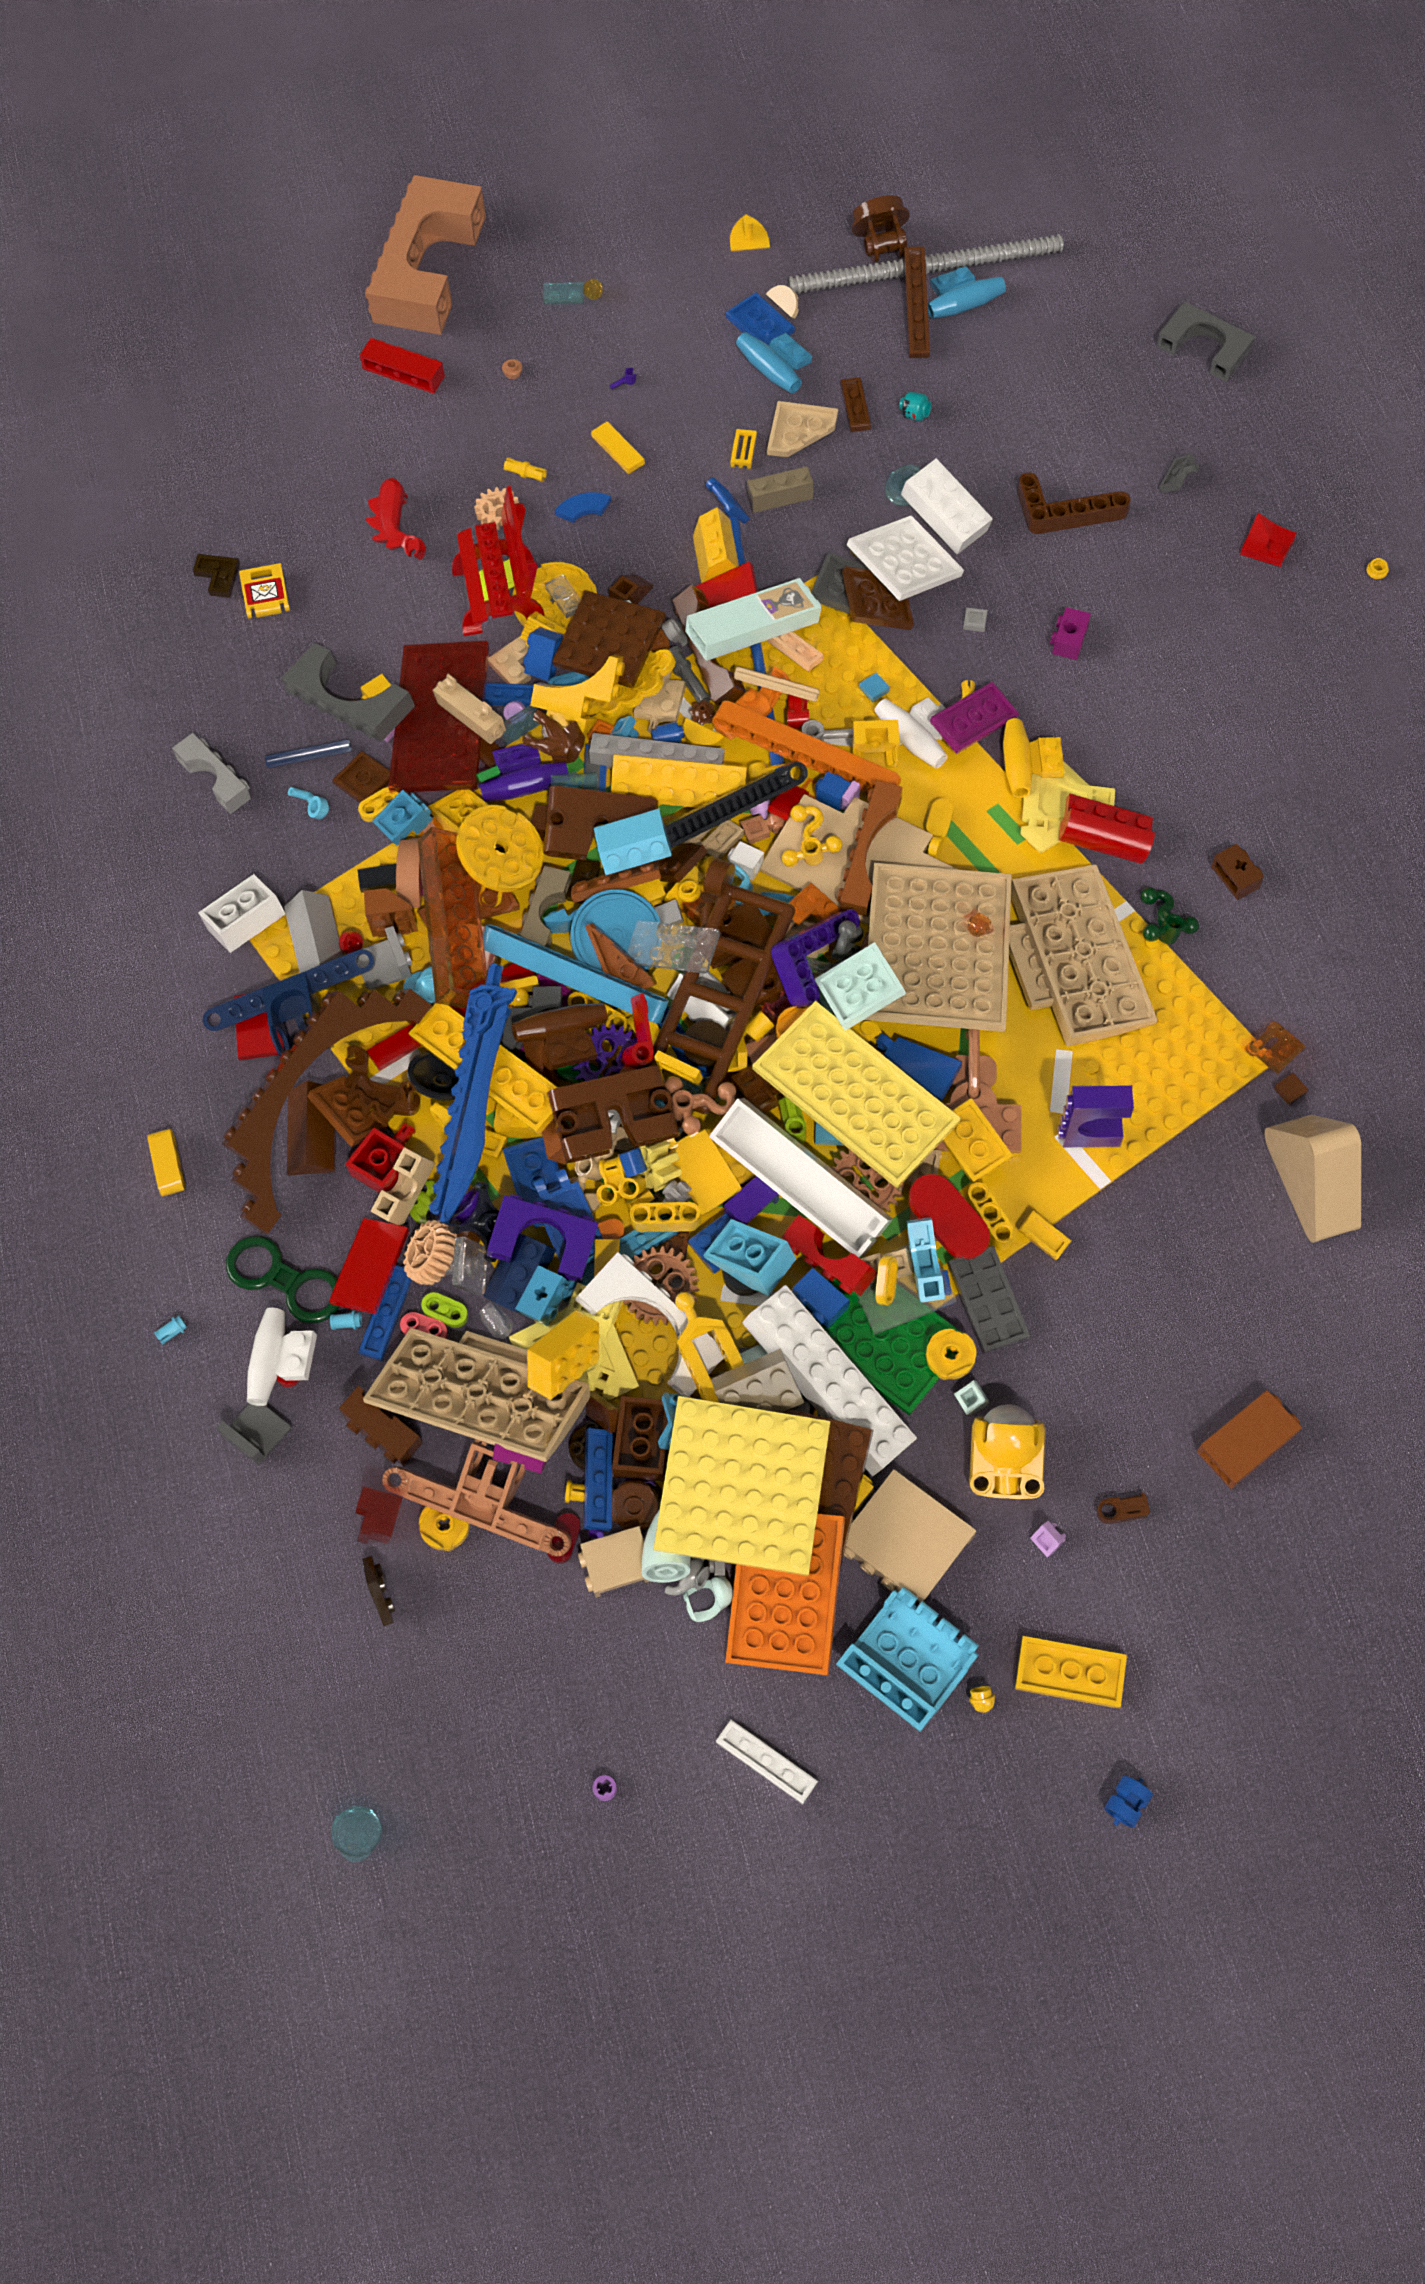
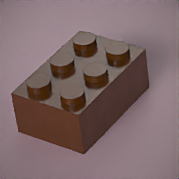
[612,1396,668,1482]

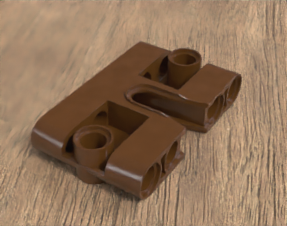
[543,786,659,861]
[691,903,784,1007]
[547,1065,680,1163]

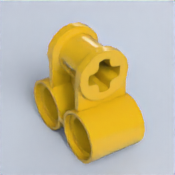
[596,1153,646,1205]

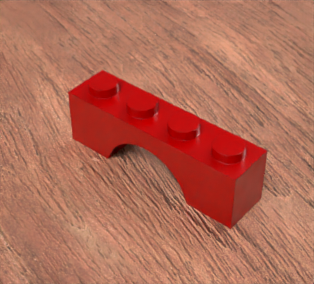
[781,1214,878,1297]

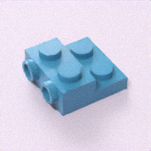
[372,790,433,846]

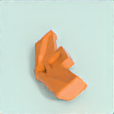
[714,666,791,740]

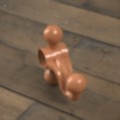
[665,1076,736,1135]

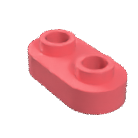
[400,1312,448,1339]

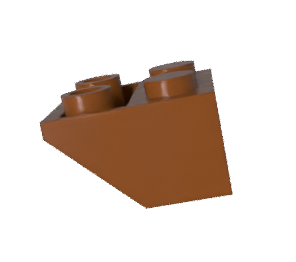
[364,888,418,937]

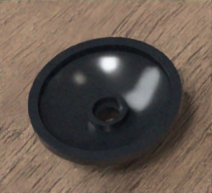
[407,1051,459,1101]

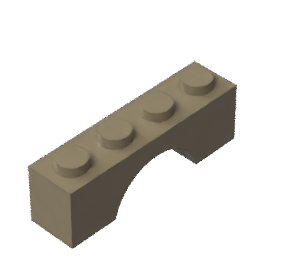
[517,866,571,949]

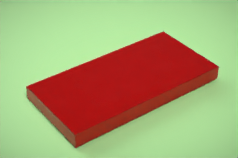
[329,1218,409,1314]

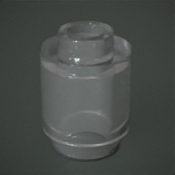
[479,1302,514,1339]

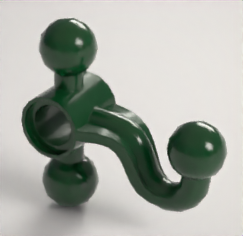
[1140,887,1199,944]

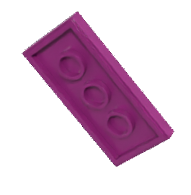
[929,681,1020,754]

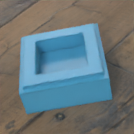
[859,672,890,702]

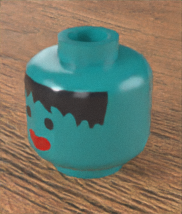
[899,391,931,421]

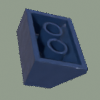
[483,1233,556,1316]

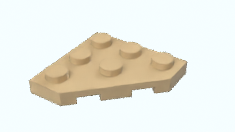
[767,401,838,457]

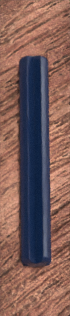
[265,739,352,768]

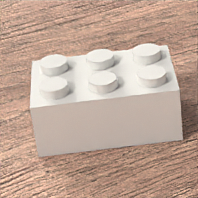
[198,874,286,953]

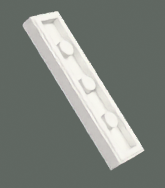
[716,1720,818,1804]

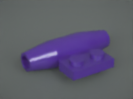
[479,744,570,802]

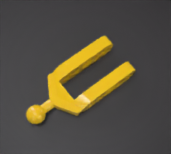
[675,1292,744,1403]

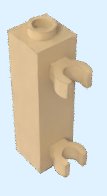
[433,674,506,744]

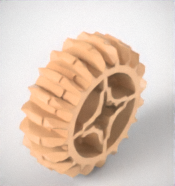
[403,1220,458,1285]

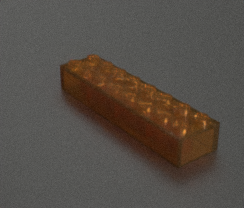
[417,827,487,1009]

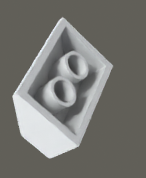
[667,968,737,1035]

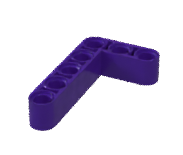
[771,909,860,1008]

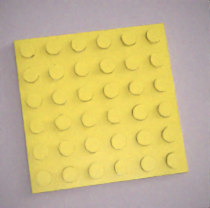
[653,1396,830,1576]

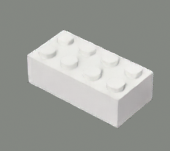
[901,458,993,554]

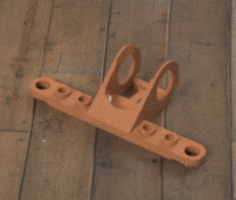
[382,1439,572,1556]

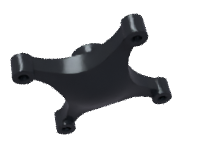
[448,1182,499,1262]

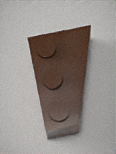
[339,1385,422,1466]

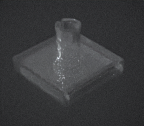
[446,1237,487,1295]

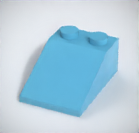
[703,1219,796,1296]

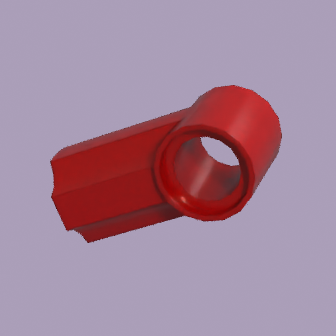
[787,694,809,729]

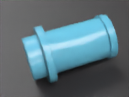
[330,1310,362,1330]
[154,1316,187,1345]

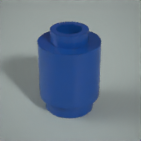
[651,722,684,743]

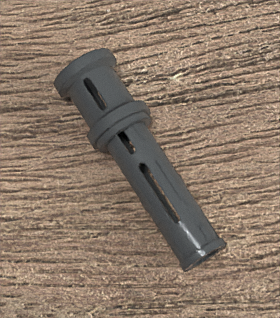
[669,646,711,703]

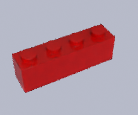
[360,338,445,394]

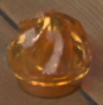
[968,913,992,937]

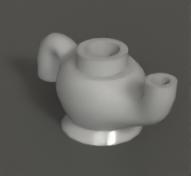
[665,1557,710,1596]

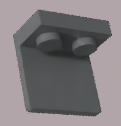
[216,1403,291,1466]

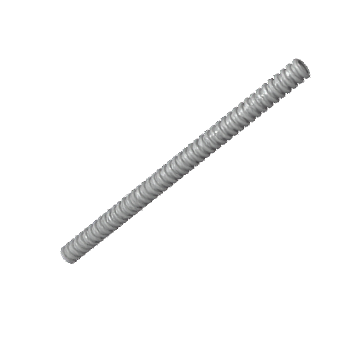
[788,234,1063,294]

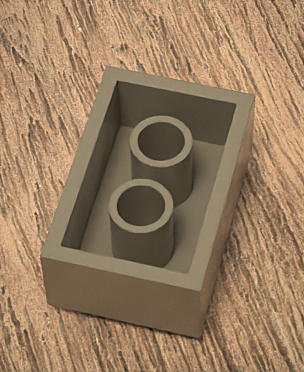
[711,1348,804,1413]

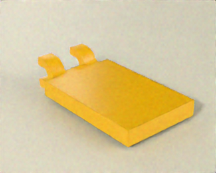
[666,1123,743,1216]

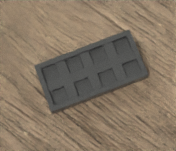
[947,1246,1030,1354]

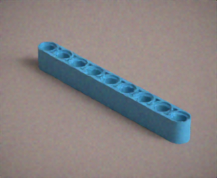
[479,924,669,1024]

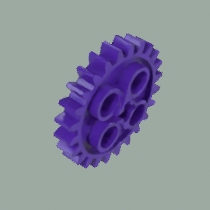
[572,1024,645,1082]

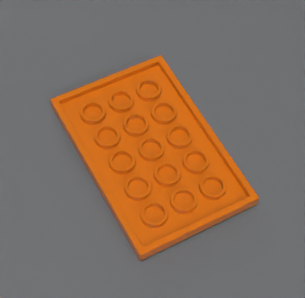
[725,1514,845,1675]

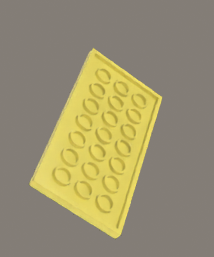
[752,1001,961,1189]

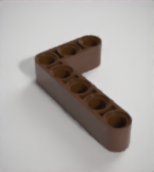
[1018,472,1131,534]

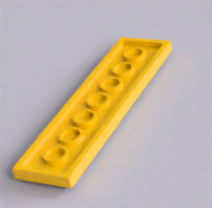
[408,999,558,1135]

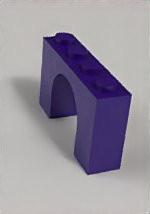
[1058,1085,1134,1148]
[487,1195,598,1284]

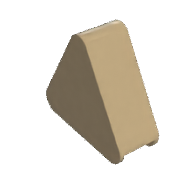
[1265,1115,1361,1243]

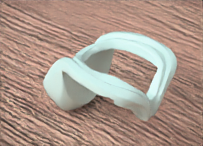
[683,1576,733,1622]

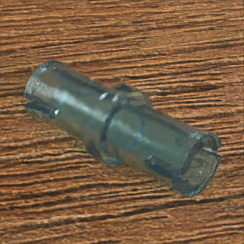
[551,772,598,788]

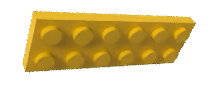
[611,753,747,808]

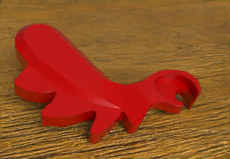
[365,478,426,560]

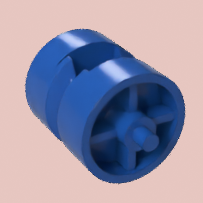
[1104,1775,1153,1828]

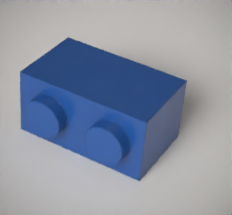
[523,627,563,681]
[792,1268,849,1328]

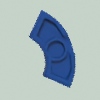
[555,492,612,523]

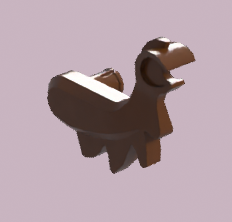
[345,1046,421,1122]

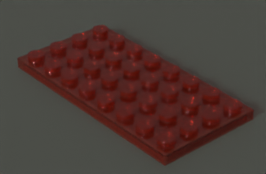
[388,641,490,793]

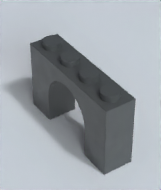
[1157,301,1255,382]

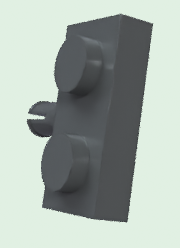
[1159,453,1199,494]

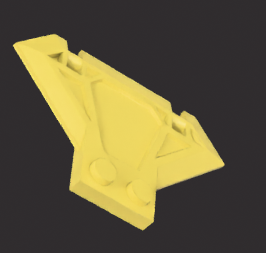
[1021,761,1115,854]
[509,1283,639,1401]

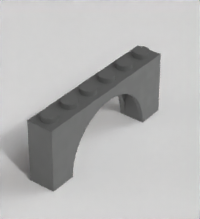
[281,643,415,742]

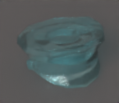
[885,464,920,506]
[331,1805,383,1863]

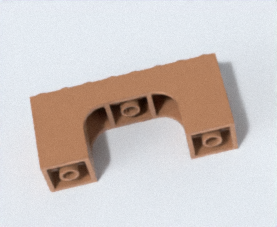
[365,175,486,335]

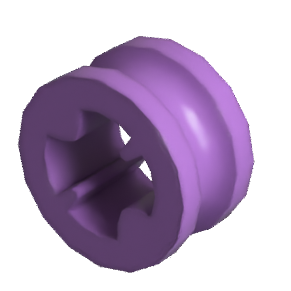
[592,1775,617,1801]

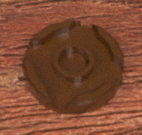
[612,1480,660,1530]

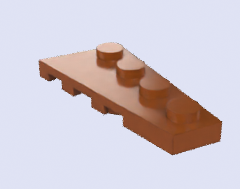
[571,859,661,903]
[418,881,520,933]

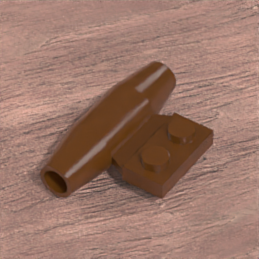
[512,1003,608,1070]

